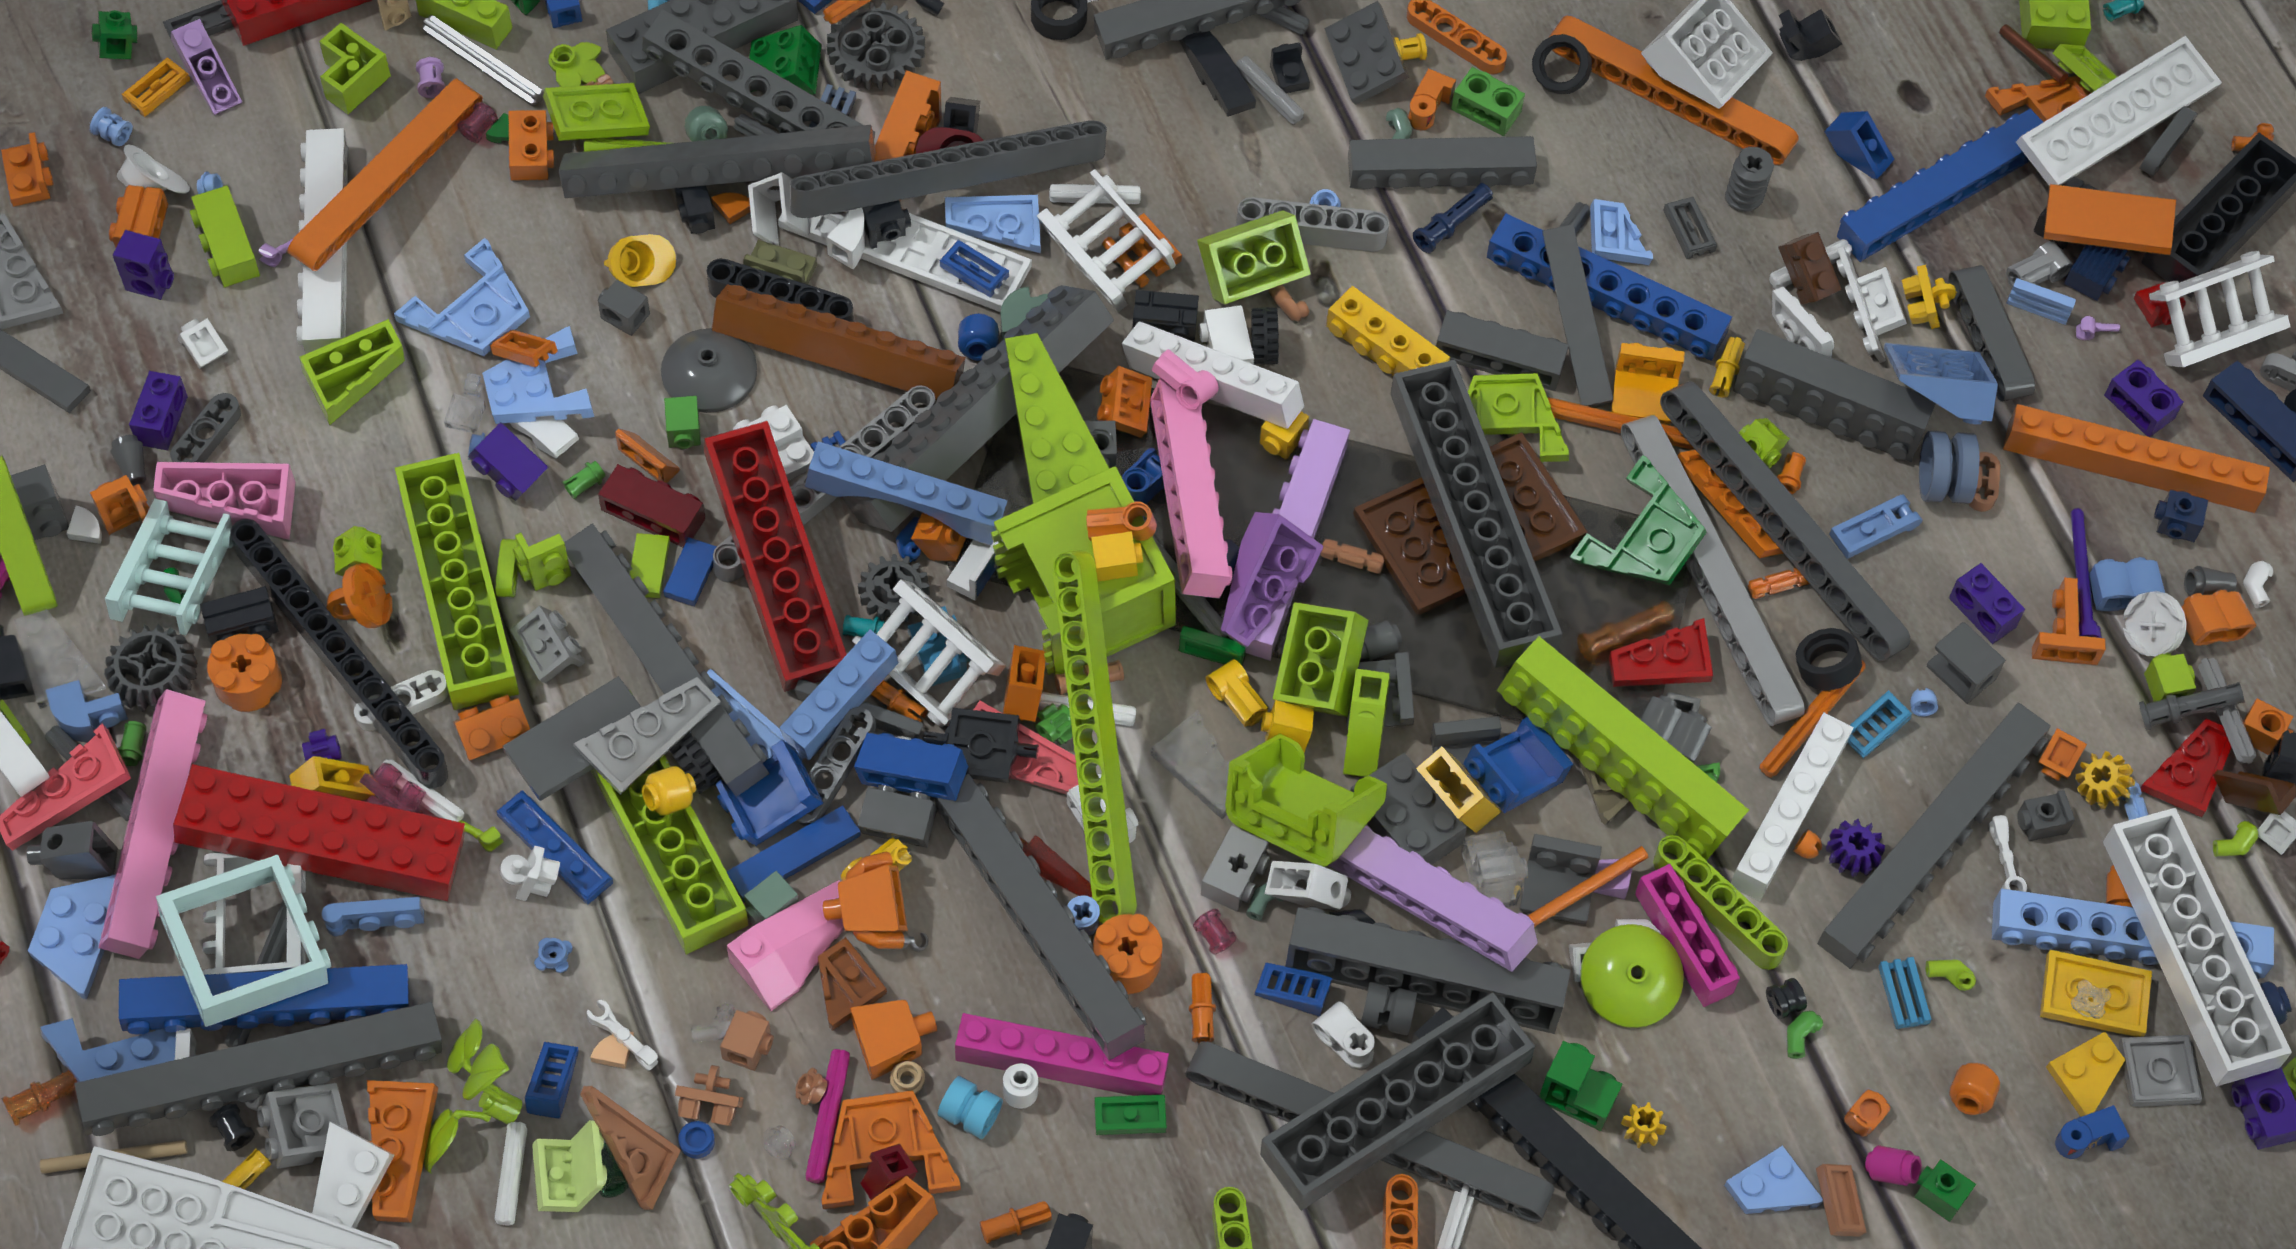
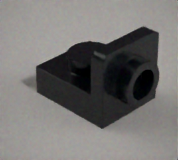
[1270,42,1310,94]

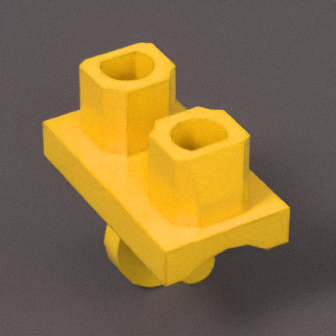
[1902,264,1957,329]

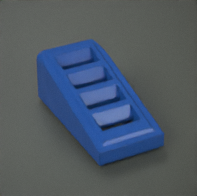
[1255,963,1332,1017]
[525,1042,579,1119]

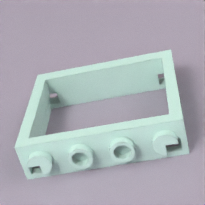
[156,855,332,1027]

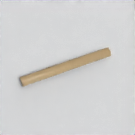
[40,1140,187,1174]

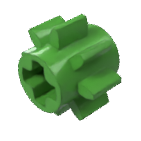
[1036,703,1073,745]

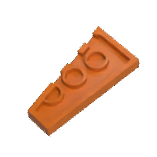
[1677,450,1784,558]
[367,1080,438,1223]

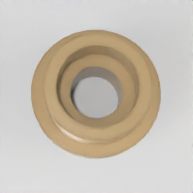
[890,1061,925,1094]

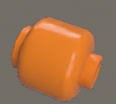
[1949,1063,2000,1115]

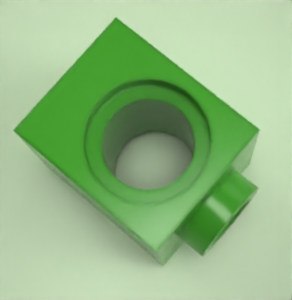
[664,396,701,449]

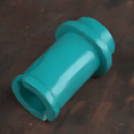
[2103,0,2144,22]
[843,615,885,637]

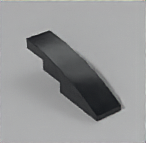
[1179,31,1256,117]

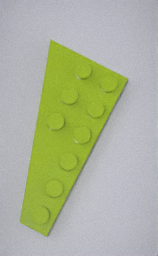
[1004,333,1109,504]

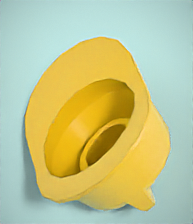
[603,234,676,287]

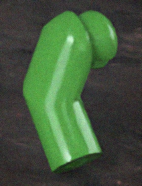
[1787,1011,1823,1059]

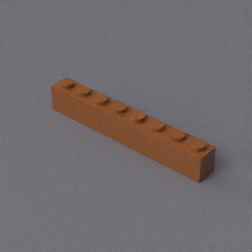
[712,284,966,400]

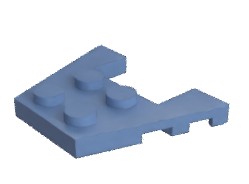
[41,1018,176,1082]

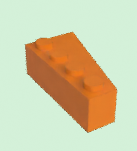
[875,70,942,201]

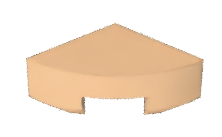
[590,1032,635,1069]

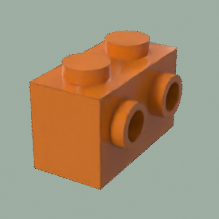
[508,110,554,180]
[911,512,966,561]

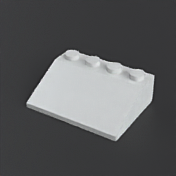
[1641,0,1773,109]

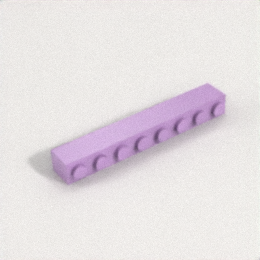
[1234,419,1350,661]
[1328,825,1538,972]

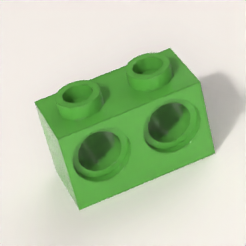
[1451,67,1525,136]

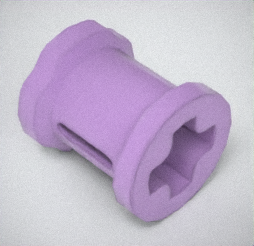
[416,57,445,98]

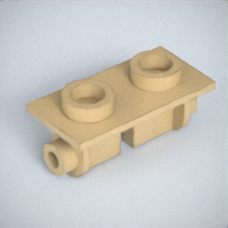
[377,0,411,31]

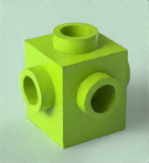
[1739,418,1790,468]
[333,526,383,576]

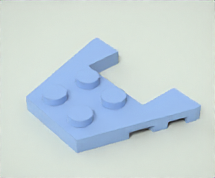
[394,238,530,356]
[482,326,595,424]

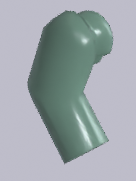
[1246,883,1284,921]

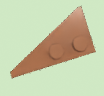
[580,1086,681,1210]

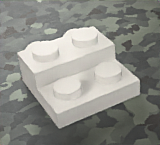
[733,405,814,481]

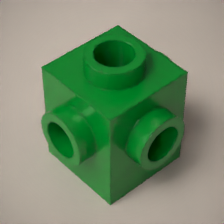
[92,10,137,59]

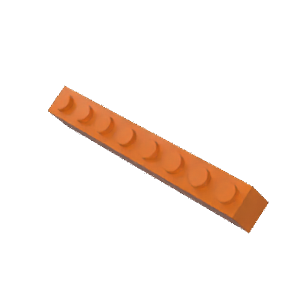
[2003,404,2270,513]

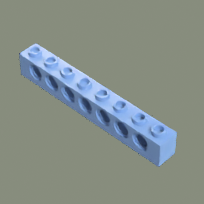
[1992,888,2274,979]

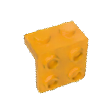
[1611,343,1685,424]

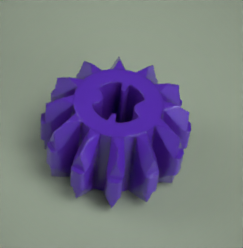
[1826,818,1885,878]

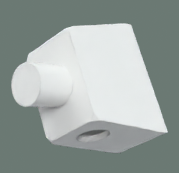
[1265,861,1351,910]

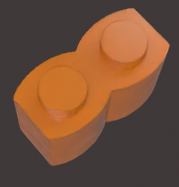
[2182,589,2257,646]

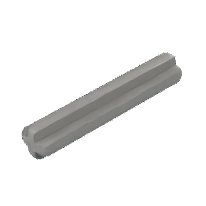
[1236,56,1304,124]

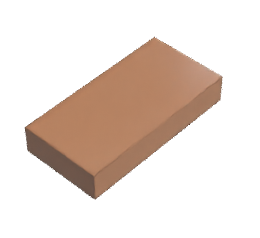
[1816,1164,1866,1237]

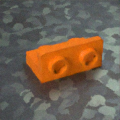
[1,132,54,207]
[1097,366,1152,438]

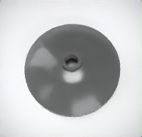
[661,328,757,413]

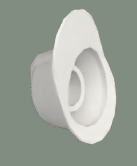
[117,144,190,194]

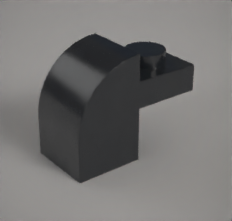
[1778,9,1842,61]

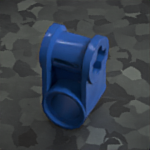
[1122,447,1164,504]

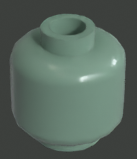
[684,106,728,141]

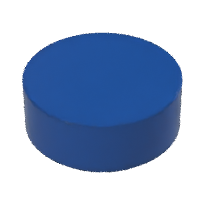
[679,1121,715,1159]

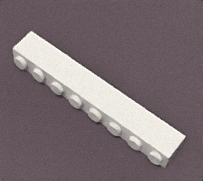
[296,128,349,354]

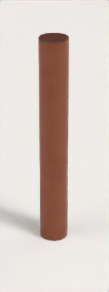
[1999,24,2068,84]

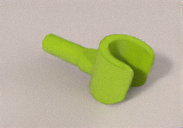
[459,820,504,852]

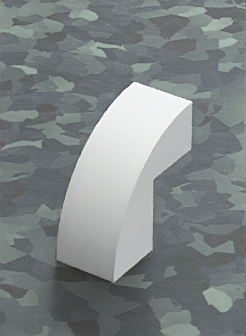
[827,208,865,269]

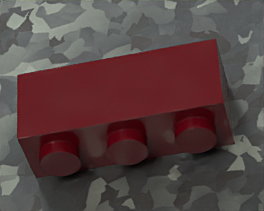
[598,464,705,548]

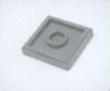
[2119,1035,2202,1107]

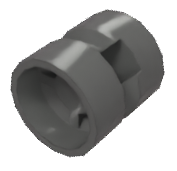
[1361,982,1417,1036]

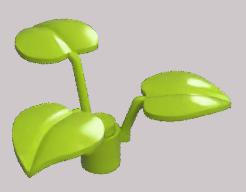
[424,1018,523,1174]

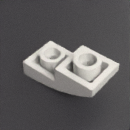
[510,416,579,458]

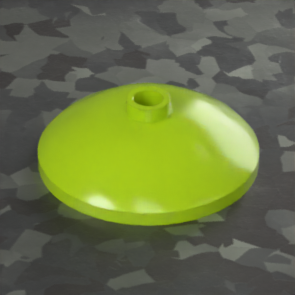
[1580,924,1684,1028]

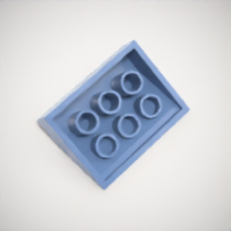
[1884,343,1998,424]

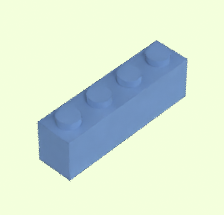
[779,630,899,760]

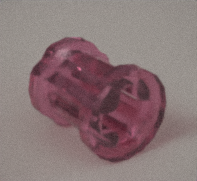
[457,102,498,143]
[1193,909,1237,955]

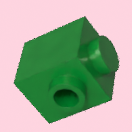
[1914,1159,1976,1222]

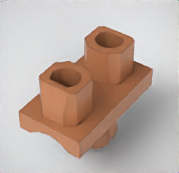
[675,1065,744,1126]

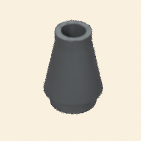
[110,435,146,486]
[2184,566,2237,595]

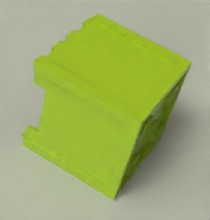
[991,466,1176,675]

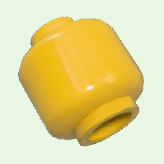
[642,766,696,815]

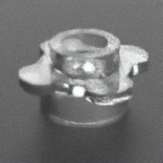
[2071,980,2111,1019]

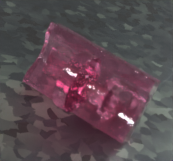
[359,762,426,814]

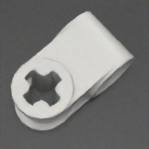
[1312,1001,1375,1070]

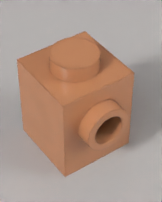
[720,1010,774,1071]

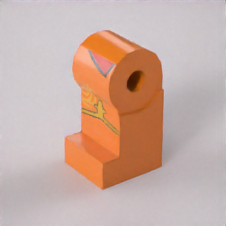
[1408,68,1456,131]

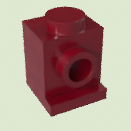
[860,1144,918,1200]

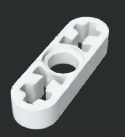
[354,670,449,731]

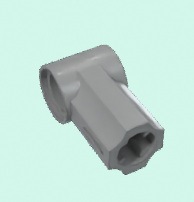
[2006,241,2073,287]

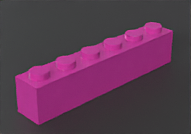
[955,1013,1169,1096]

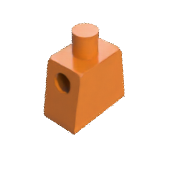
[850,1000,937,1080]

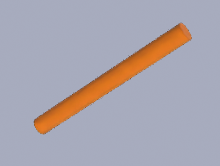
[1527,846,1649,927]

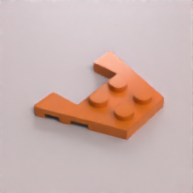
[1985,76,2091,122]
[821,1090,961,1209]

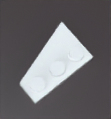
[1772,287,1834,358]
[312,1122,394,1229]

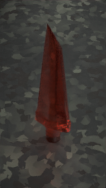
[1019,835,1092,897]

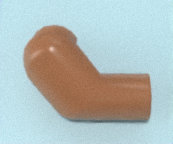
[1269,284,1309,321]

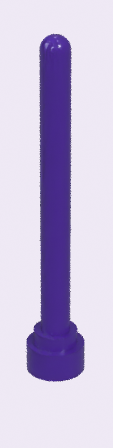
[2071,508,2102,638]

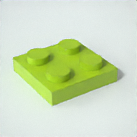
[2053,44,2118,93]

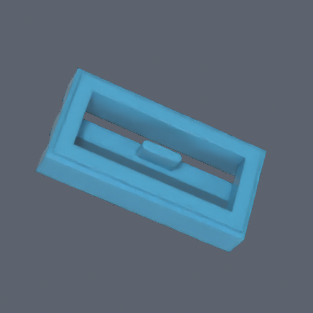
[1878,957,1932,1029]

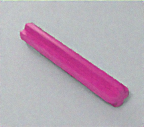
[805,1049,850,1184]

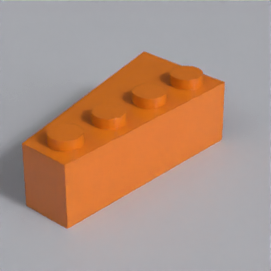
[809,1176,938,1249]

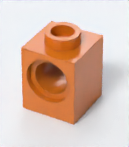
[2243,698,2294,755]

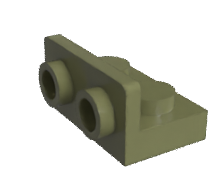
[743,240,817,284]

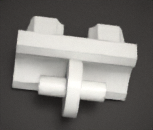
[500,846,560,901]

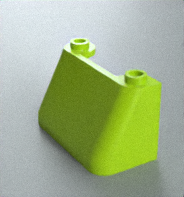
[1225,734,1387,867]

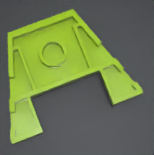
[1468,373,1569,462]

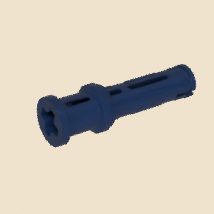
[1413,183,1493,253]

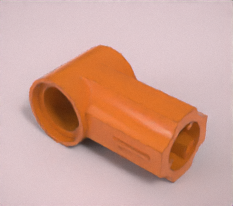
[1086,501,1157,541]

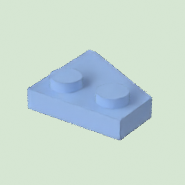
[1590,199,1653,265]
[1724,1145,1823,1214]

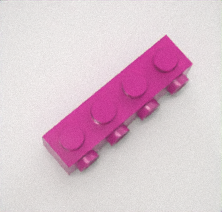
[1635,864,1740,1007]

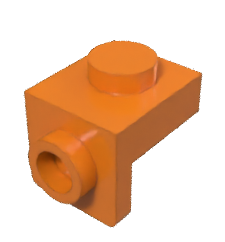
[2037,728,2087,781]

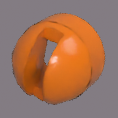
[1793,829,1822,859]

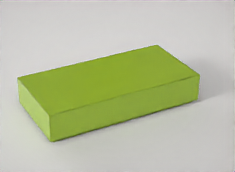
[629,533,670,598]

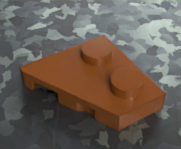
[818,937,887,1031]

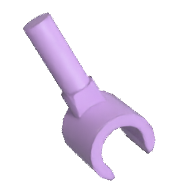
[258,239,293,267]
[2076,316,2120,340]

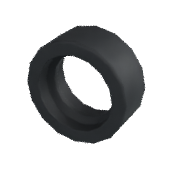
[1031,0,1087,40]
[1532,34,1592,94]
[1796,628,1862,691]

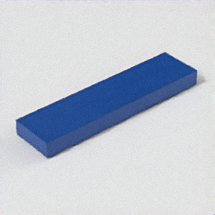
[496,790,613,905]
[726,805,861,903]

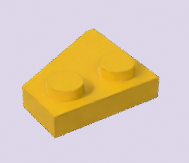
[2046,1032,2125,1117]

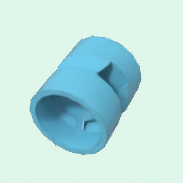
[937,1076,1003,1139]

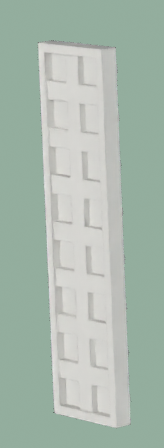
[778,213,1032,312]

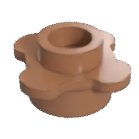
[796,1067,827,1106]

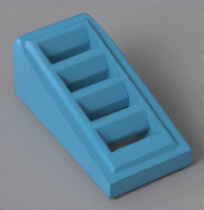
[1847,690,1912,759]

